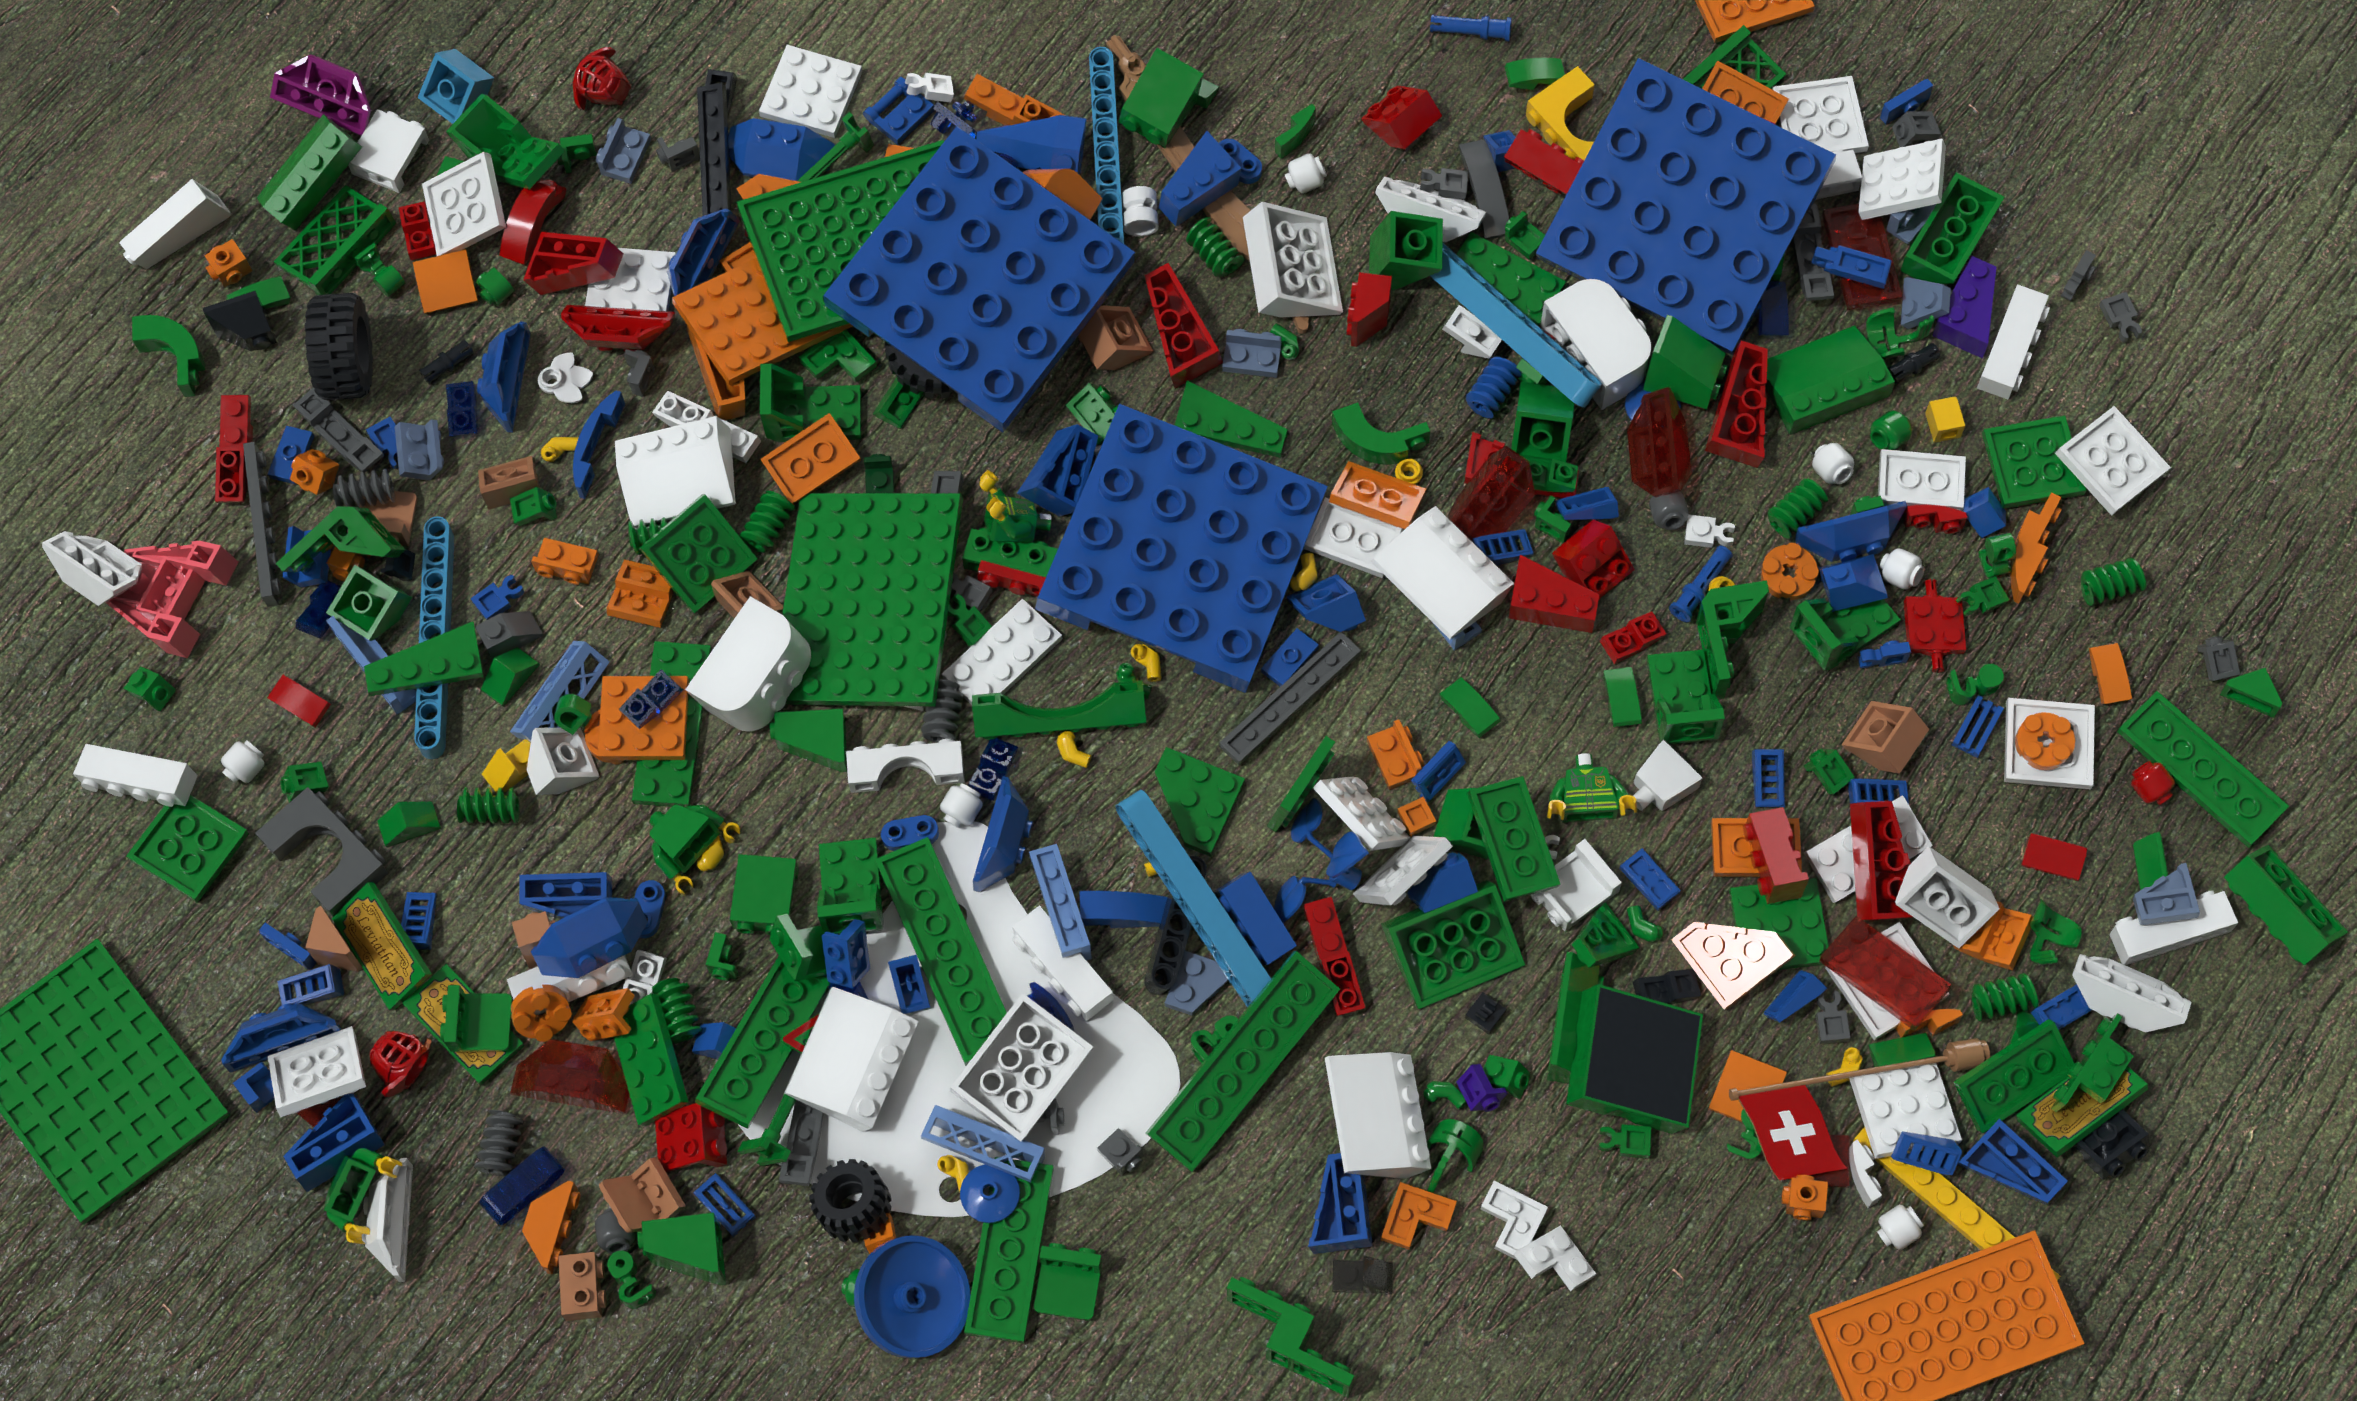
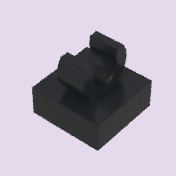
[380,547,416,581]
[1465,992,1506,1035]

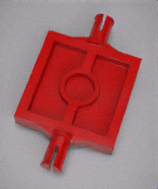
[1903,579,1966,673]

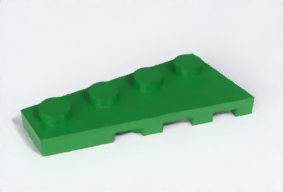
[1175,381,1288,458]

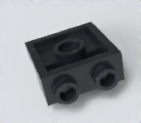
[2074,1109,2150,1180]

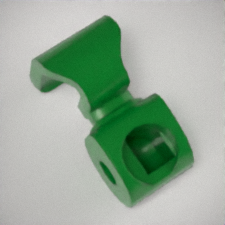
[355,243,406,297]
[1978,533,2016,578]
[1946,664,2004,706]
[1190,1015,1238,1064]
[1727,1109,1762,1159]
[607,1251,656,1309]

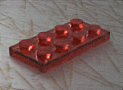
[1822,204,1903,311]
[1819,916,1951,1031]

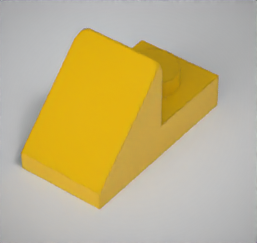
[482,739,531,793]

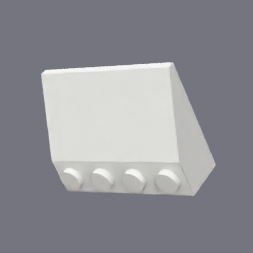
[1243,202,1343,317]
[615,416,736,528]
[1371,506,1515,639]
[784,987,919,1131]
[950,993,1093,1142]
[1325,1052,1431,1179]

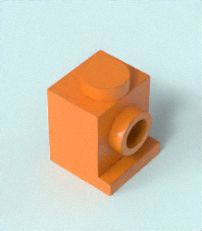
[327,546,371,582]

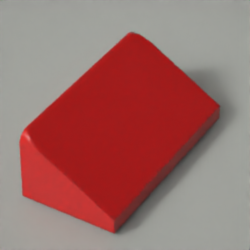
[2021,833,2087,881]

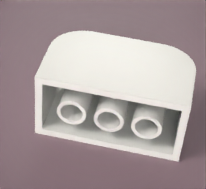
[1540,279,1651,410]
[685,596,811,731]

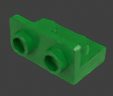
[1066,383,1118,446]

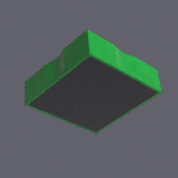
[1566,984,1703,1134]

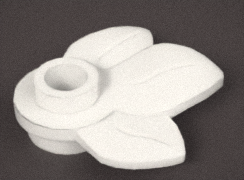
[538,353,593,403]

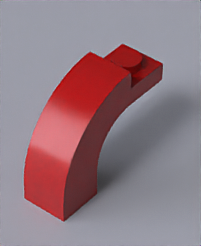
[499,180,567,265]

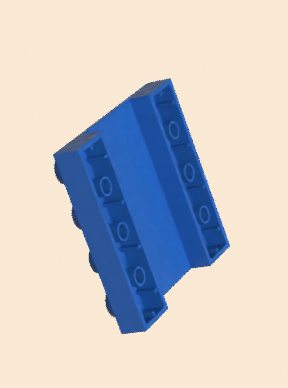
[1536,58,1836,356]
[823,126,1135,433]
[1035,404,1328,693]

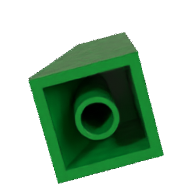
[1119,48,1204,148]
[1369,211,1443,290]
[1643,315,1727,409]
[1510,382,1574,464]
[637,1212,726,1286]

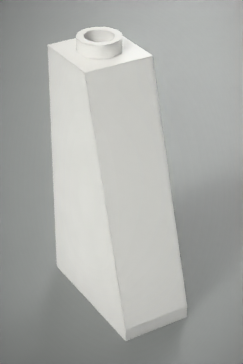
[119,179,232,269]

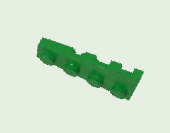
[364,621,483,696]

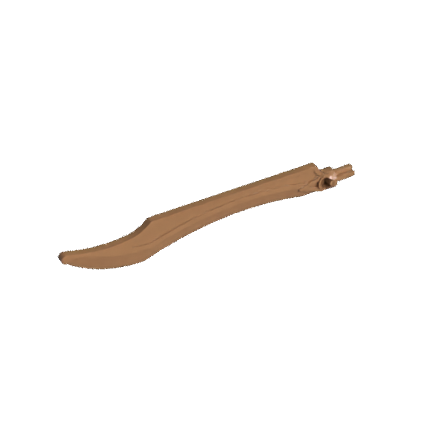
[1106,35,1309,334]

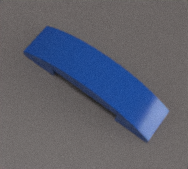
[573,390,625,499]

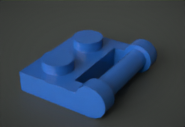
[863,77,935,145]

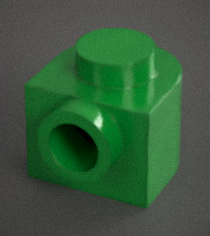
[476,267,515,306]
[554,694,592,735]

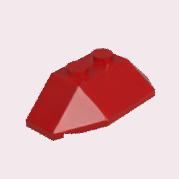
[561,305,675,351]

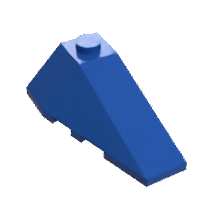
[976,115,1087,174]

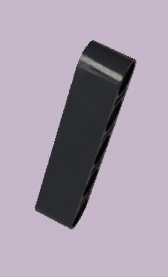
[1144,856,1207,995]

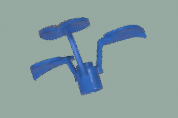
[1274,798,1369,924]

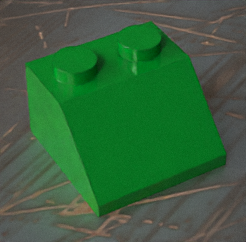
[326,565,412,641]

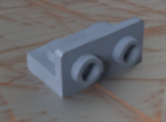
[596,118,651,184]
[1886,204,1936,244]
[1223,329,1281,378]
[395,419,444,481]

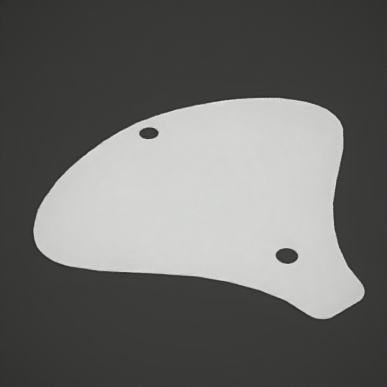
[738,822,1180,1217]

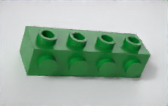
[962,528,1058,577]

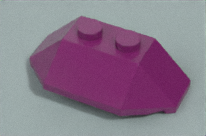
[270,54,371,135]

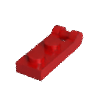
[978,560,1046,597]

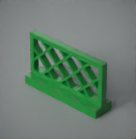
[1683,25,1786,89]
[273,185,396,295]

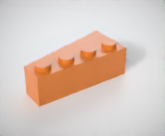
[687,326,745,421]

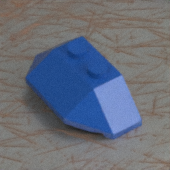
[728,118,835,181]
[667,209,740,296]
[477,321,531,433]
[1795,501,1907,562]
[973,776,1033,892]
[531,897,648,978]
[221,1003,341,1073]

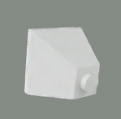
[527,727,600,795]

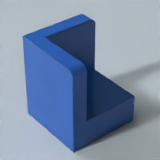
[1964,487,2006,537]
[233,1062,274,1113]

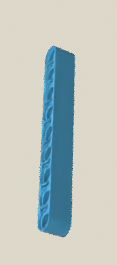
[1089,47,1124,244]
[1430,243,1602,408]
[414,516,454,759]
[1116,790,1271,1008]

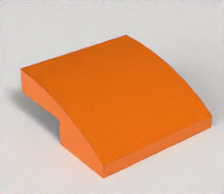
[413,250,479,314]
[606,559,674,628]
[1953,901,2033,971]
[1708,1050,1787,1122]

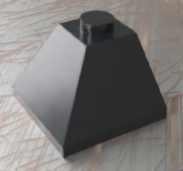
[202,291,277,351]

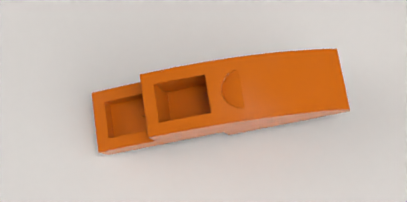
[964,74,1064,125]
[2010,492,2062,604]

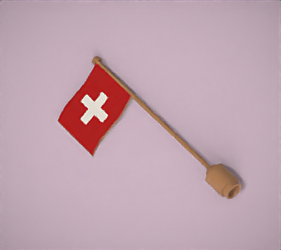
[1729,1038,1990,1180]

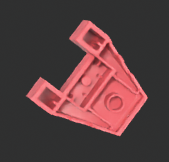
[106,540,239,658]

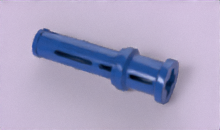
[1430,15,1512,42]
[1669,545,1733,622]

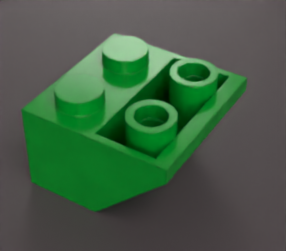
[1433,788,1488,859]

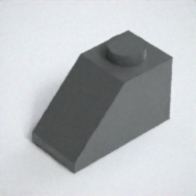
[475,611,544,660]

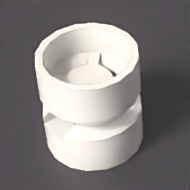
[1122,186,1159,236]

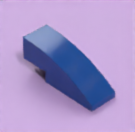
[1080,891,1167,928]

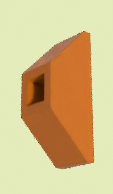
[522,1181,580,1274]

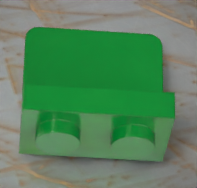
[769,914,827,981]
[440,985,513,1052]
[1034,1243,1102,1321]

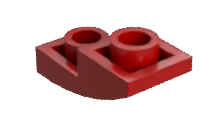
[398,201,436,260]
[1903,505,1967,534]
[1600,611,1667,664]
[267,675,331,728]

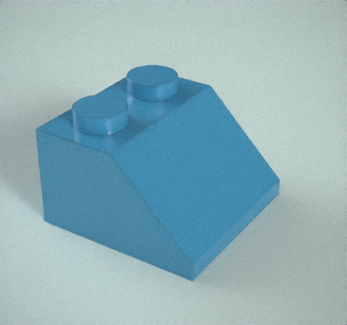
[418,49,494,124]

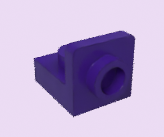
[1456,1064,1508,1112]

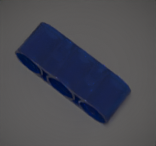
[479,1146,565,1226]

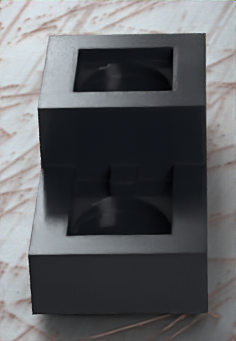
[1633,969,1701,1005]

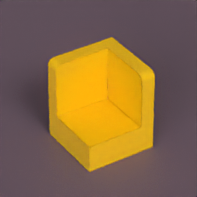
[1925,397,1965,443]

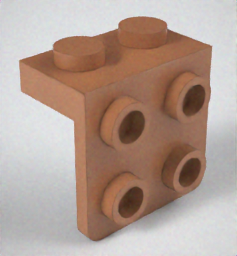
[362,491,418,546]
[599,1157,686,1233]

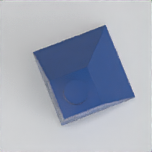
[1818,554,1888,612]
[1287,574,1366,632]
[1407,853,1478,913]

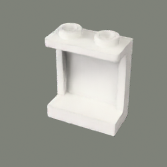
[348,109,429,193]
[1530,839,1622,932]

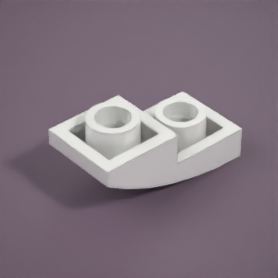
[623,950,667,1005]
[1848,1139,1882,1208]

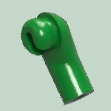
[1270,323,1299,360]
[1116,663,1152,699]
[1627,905,1663,942]
[1423,1081,1467,1110]

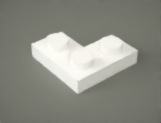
[1481,1181,1548,1260]
[1514,1225,1596,1291]

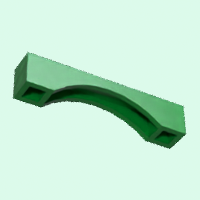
[972,680,1146,739]

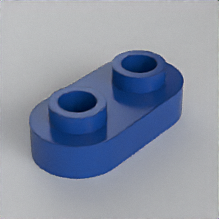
[1219,139,1262,184]
[881,815,939,851]
[634,880,666,938]

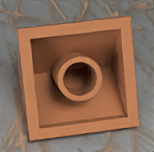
[478,456,540,510]
[711,571,783,619]
[305,906,363,972]

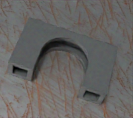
[255,787,388,917]

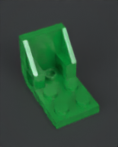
[446,94,565,189]
[760,364,861,442]
[275,506,405,573]
[1696,580,1769,700]
[1790,598,1901,671]
[1647,649,1725,744]
[817,837,884,935]

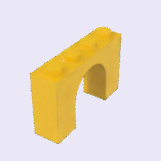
[1526,66,1595,160]

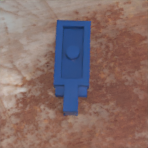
[1812,245,1892,289]

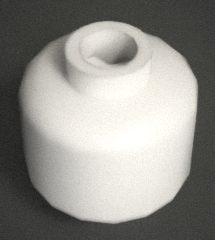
[1285,153,1327,194]
[1812,443,1854,484]
[1880,548,1924,589]
[221,741,264,783]
[940,783,983,828]
[1877,1204,1924,1250]

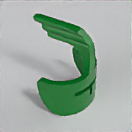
[1866,308,1934,359]
[2030,899,2082,965]
[1427,1119,1484,1193]

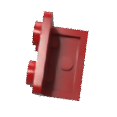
[655,1103,727,1173]

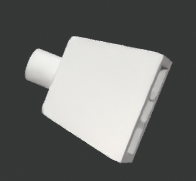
[1633,740,1702,811]

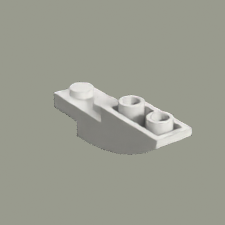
[652,391,761,463]

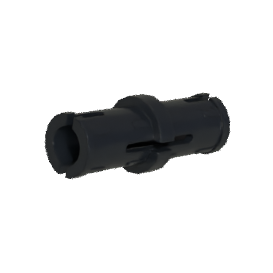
[419,339,474,384]
[1887,343,1941,383]

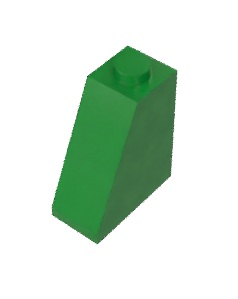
[770,709,847,772]

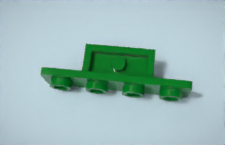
[2051,1013,2134,1112]

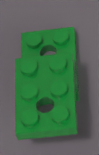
[1226,1277,1354,1398]

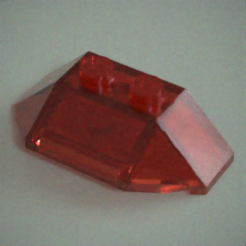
[1627,387,1692,498]
[1447,446,1535,541]
[510,1039,630,1114]

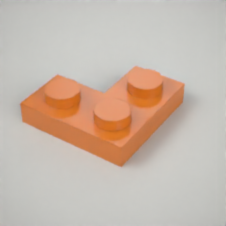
[1381,1182,1457,1250]

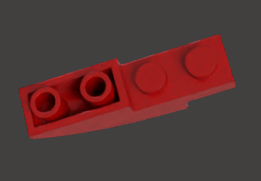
[215,395,253,503]
[1303,896,1365,1016]

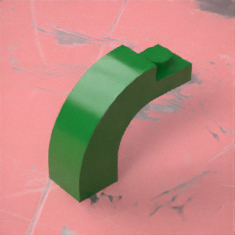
[132,315,206,397]
[1332,402,1430,465]

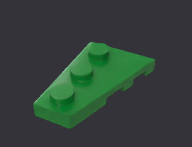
[1571,902,1640,968]

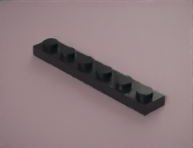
[697,83,732,216]

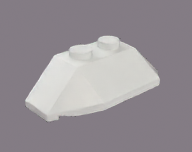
[1375,177,1486,242]
[42,531,142,606]
[2072,954,2191,1032]
[362,1158,413,1282]

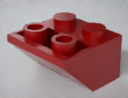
[1361,86,1442,149]
[1346,272,1392,347]
[1552,519,1635,599]

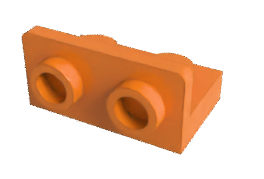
[531,538,599,585]
[1367,719,1424,790]
[572,988,635,1041]

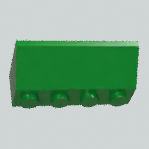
[257,114,362,231]
[1900,172,2005,284]
[2224,845,2348,966]
[1547,951,1604,1084]

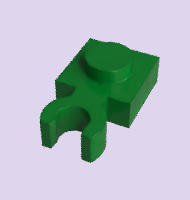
[1956,576,2009,616]
[948,594,992,647]
[1599,1124,1651,1159]

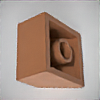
[1078,306,1153,370]
[1842,701,1929,774]

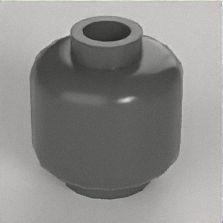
[1649,488,1689,530]
[595,1208,636,1254]

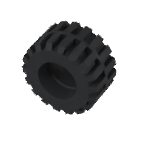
[809,1159,892,1243]

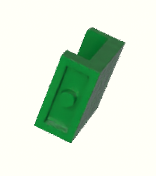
[730,854,799,936]

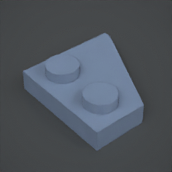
[1901,277,1951,329]
[2133,863,2200,925]
[1165,951,1228,1016]

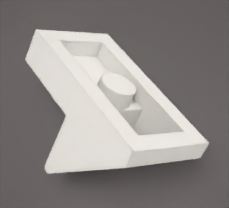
[1442,305,1502,359]

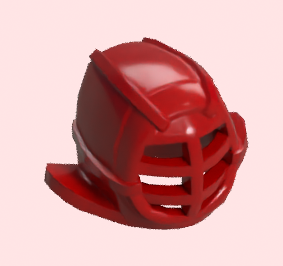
[573,47,631,110]
[369,1031,431,1097]

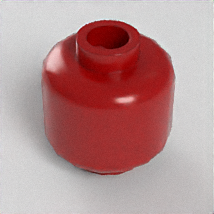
[2131,761,2175,805]

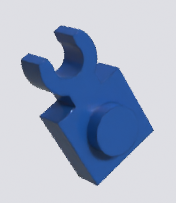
[366,416,398,469]
[470,575,524,620]
[1858,641,1911,668]

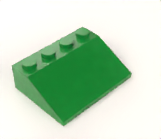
[1765,325,1895,435]
[1381,880,1525,1009]

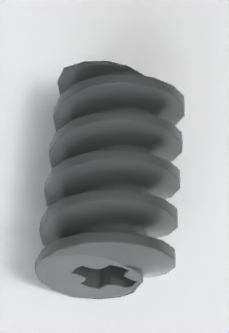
[333,469,395,508]
[921,680,963,742]
[474,1110,524,1176]

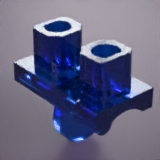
[930,101,977,139]

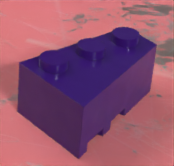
[1932,256,1996,359]

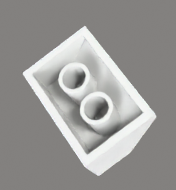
[1895,846,2000,948]

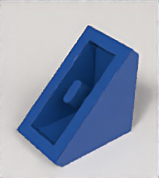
[1483,130,1516,172]
[888,954,930,1014]
[692,1022,736,1059]

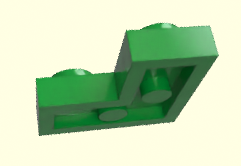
[799,329,877,382]

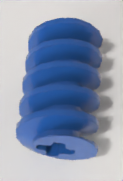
[1466,357,1522,418]

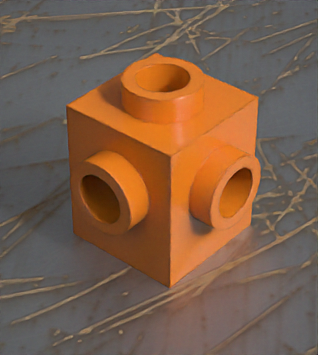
[204,239,252,288]
[290,449,339,495]
[1781,1175,1828,1220]

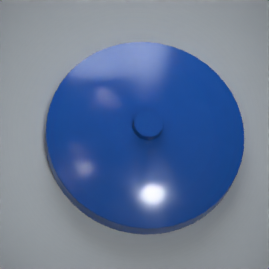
[854,1236,971,1358]

